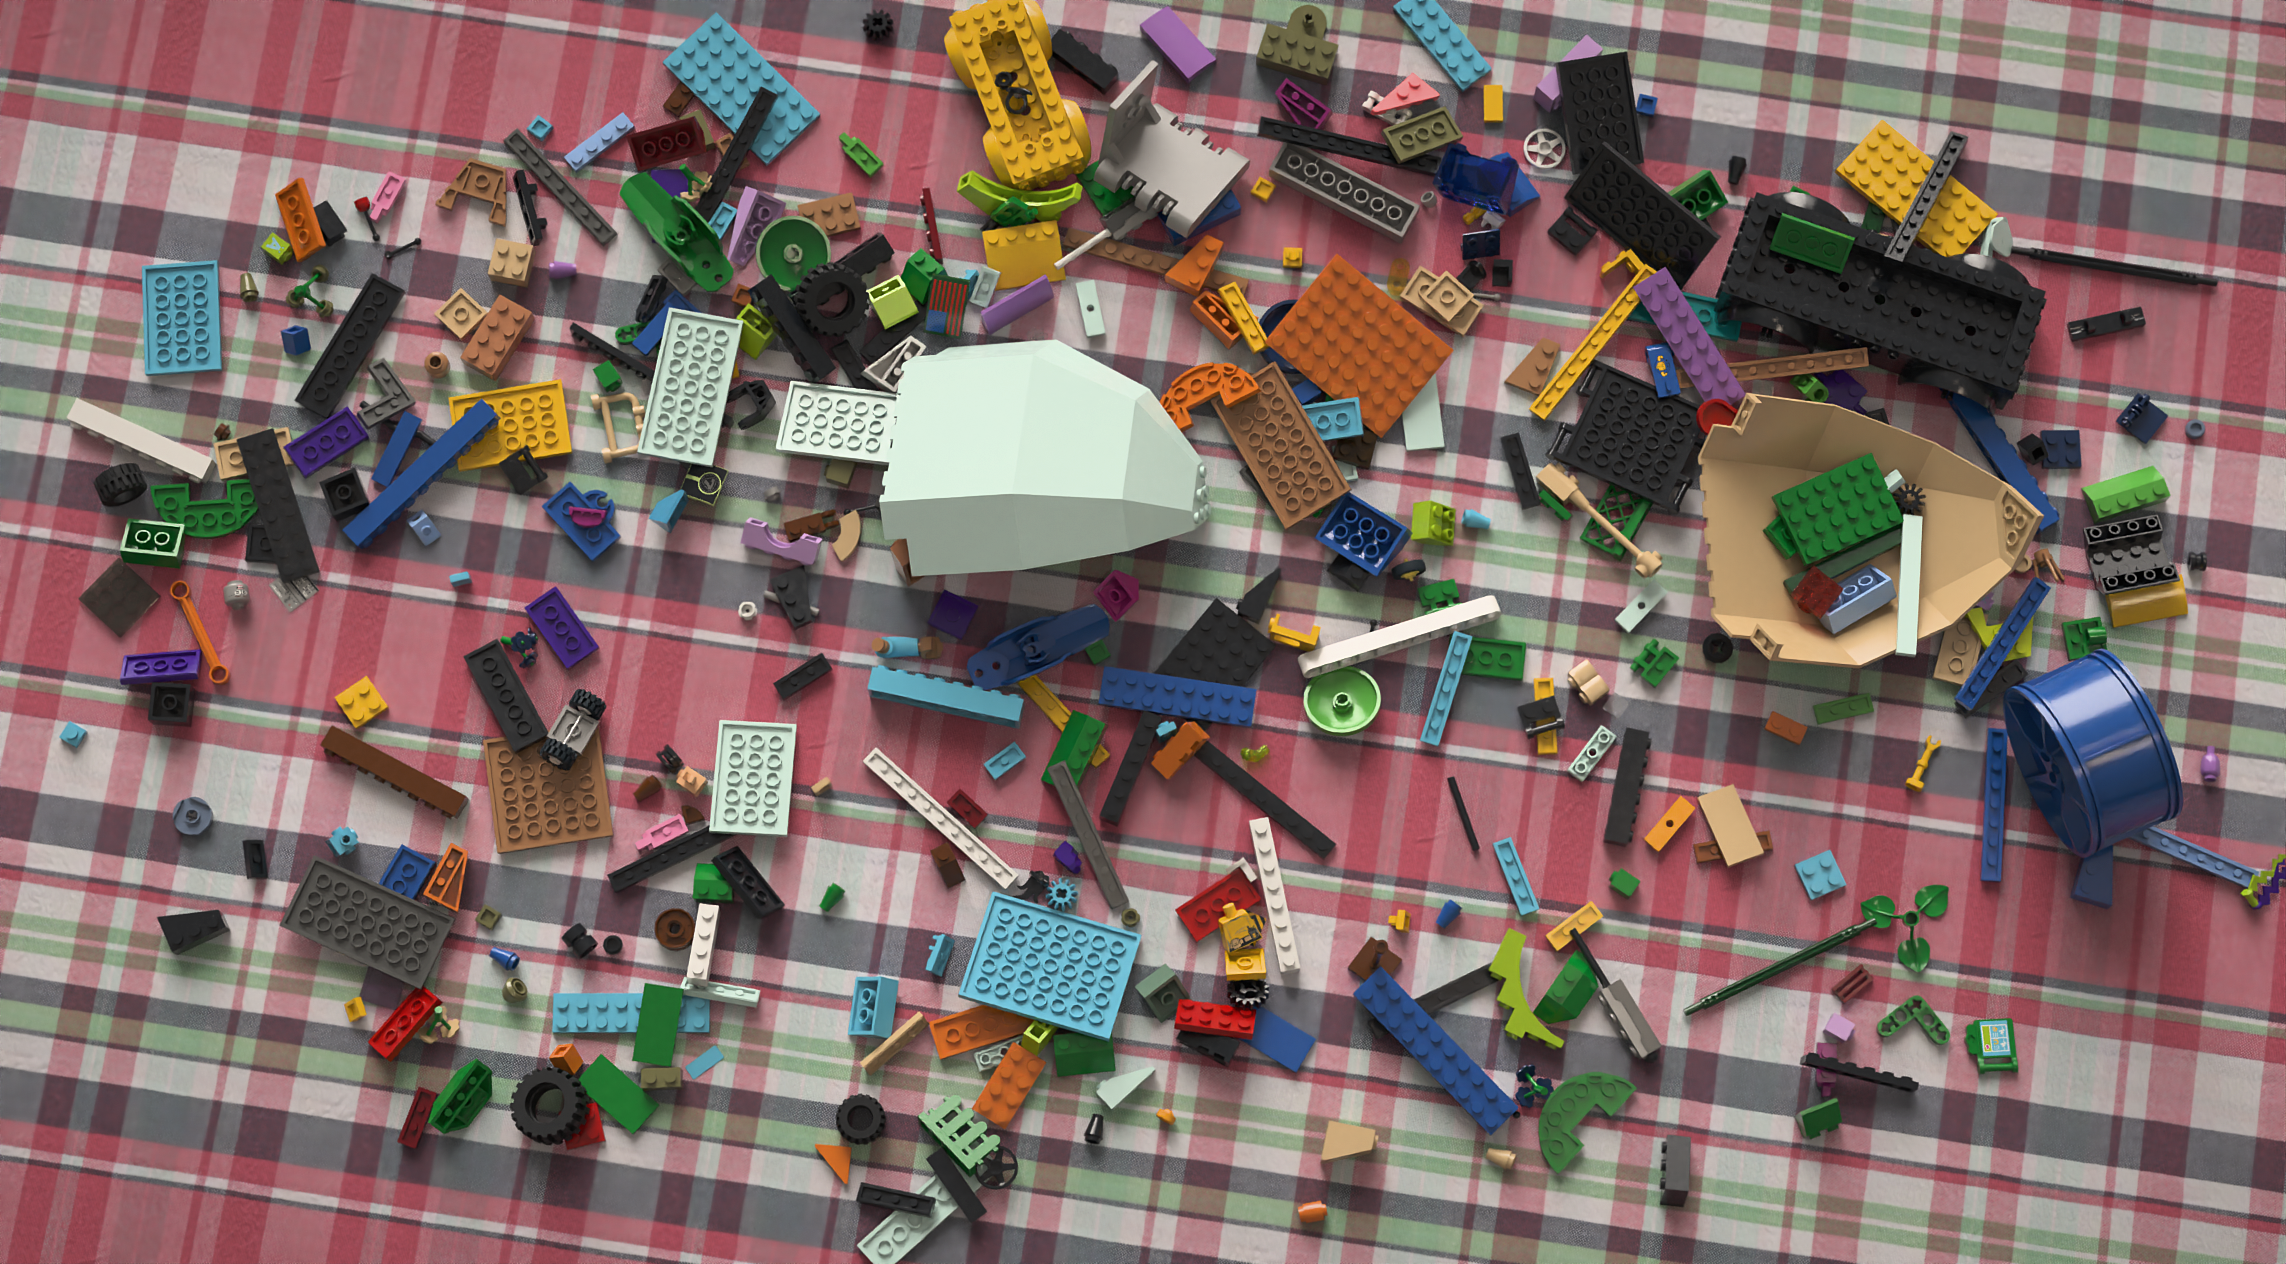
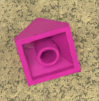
[1093,570,1139,622]

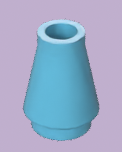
[1461,509,1491,529]

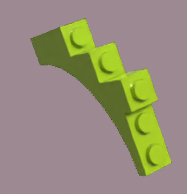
[956,170,1083,222]
[1488,928,1564,1050]

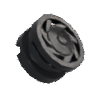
[656,744,685,774]

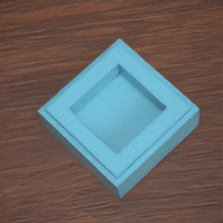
[527,115,553,142]
[449,571,472,587]

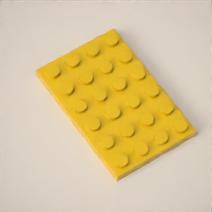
[448,379,573,472]

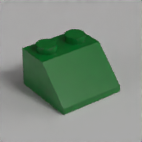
[901,248,948,305]
[693,863,735,904]
[1794,1098,1843,1140]

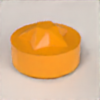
[1156,1109,1176,1125]

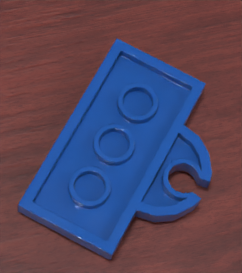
[542,481,621,562]

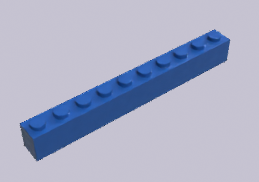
[1939,388,2060,535]
[343,399,501,549]

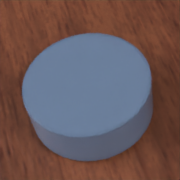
[2185,419,2205,439]

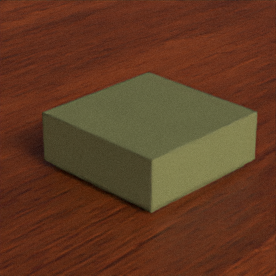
[475,904,502,931]

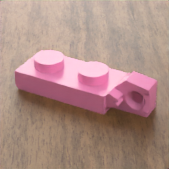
[370,171,406,224]
[635,814,689,852]

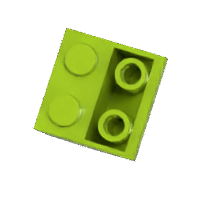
[867,275,919,329]
[736,303,778,360]
[1411,500,1456,546]

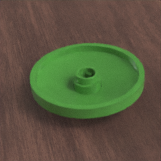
[1304,666,1381,736]

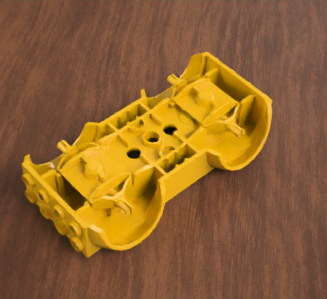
[944,0,1091,191]

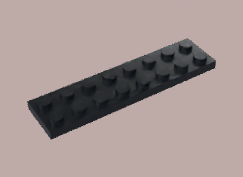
[294,273,406,419]
[236,428,320,584]

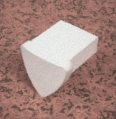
[1225,857,1257,883]

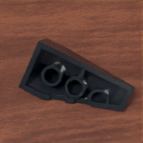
[1327,554,1372,592]

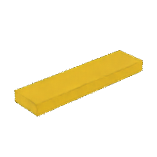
[1218,282,1270,355]
[1533,678,1557,755]

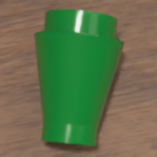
[819,882,846,912]

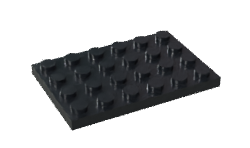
[1555,51,1644,175]
[1153,598,1276,732]

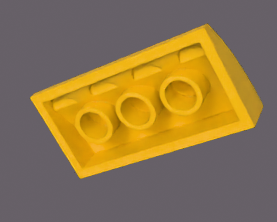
[2105,574,2188,628]

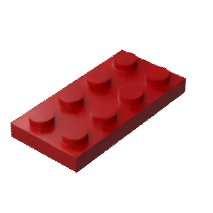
[1175,867,1261,943]
[368,986,443,1062]
[1174,999,1256,1040]

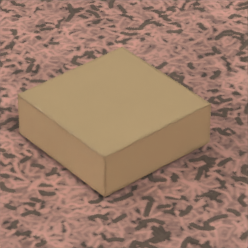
[811,777,832,796]

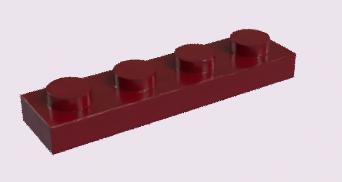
[920,187,943,264]

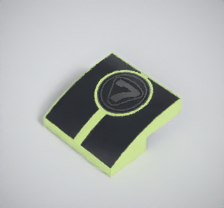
[680,464,729,506]

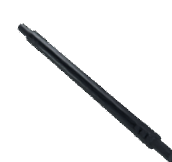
[2010,246,2218,287]

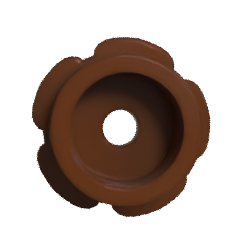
[214,423,231,441]

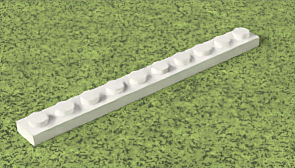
[863,748,1019,890]

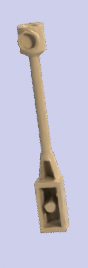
[1536,463,1663,579]

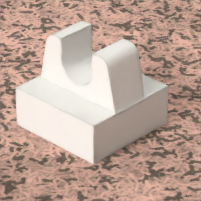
[1481,209,1506,230]

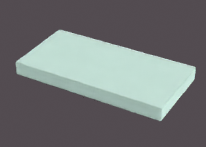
[1402,374,1444,452]

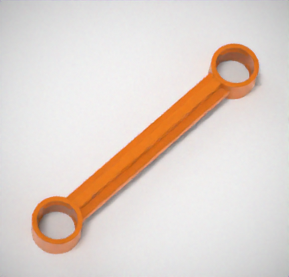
[170,581,231,685]

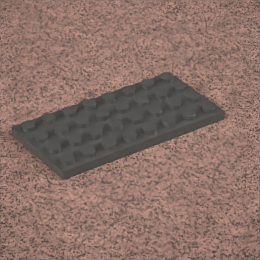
[279,855,456,990]

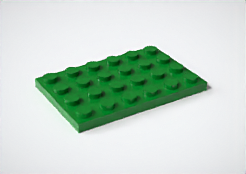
[1771,453,1904,566]

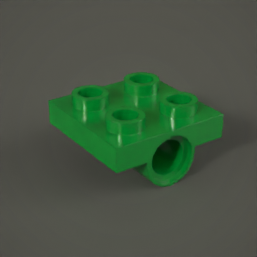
[2061,617,2107,661]

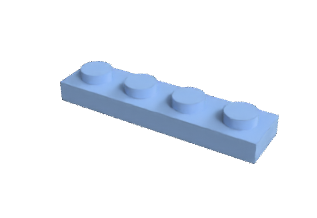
[564,112,635,173]

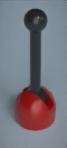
[354,197,380,241]

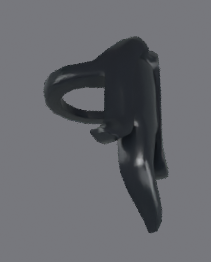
[1005,87,1032,114]
[1012,870,1049,904]

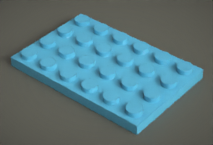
[142,260,222,376]

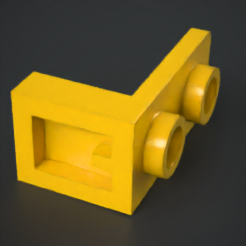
[1599,249,1644,278]

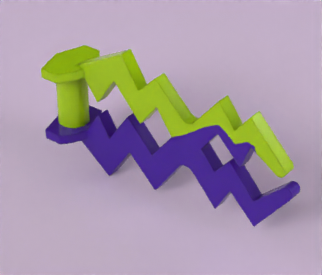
[2240,854,2286,910]

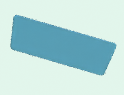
[685,1046,724,1079]

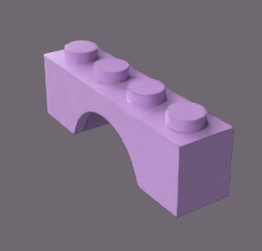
[740,517,822,565]

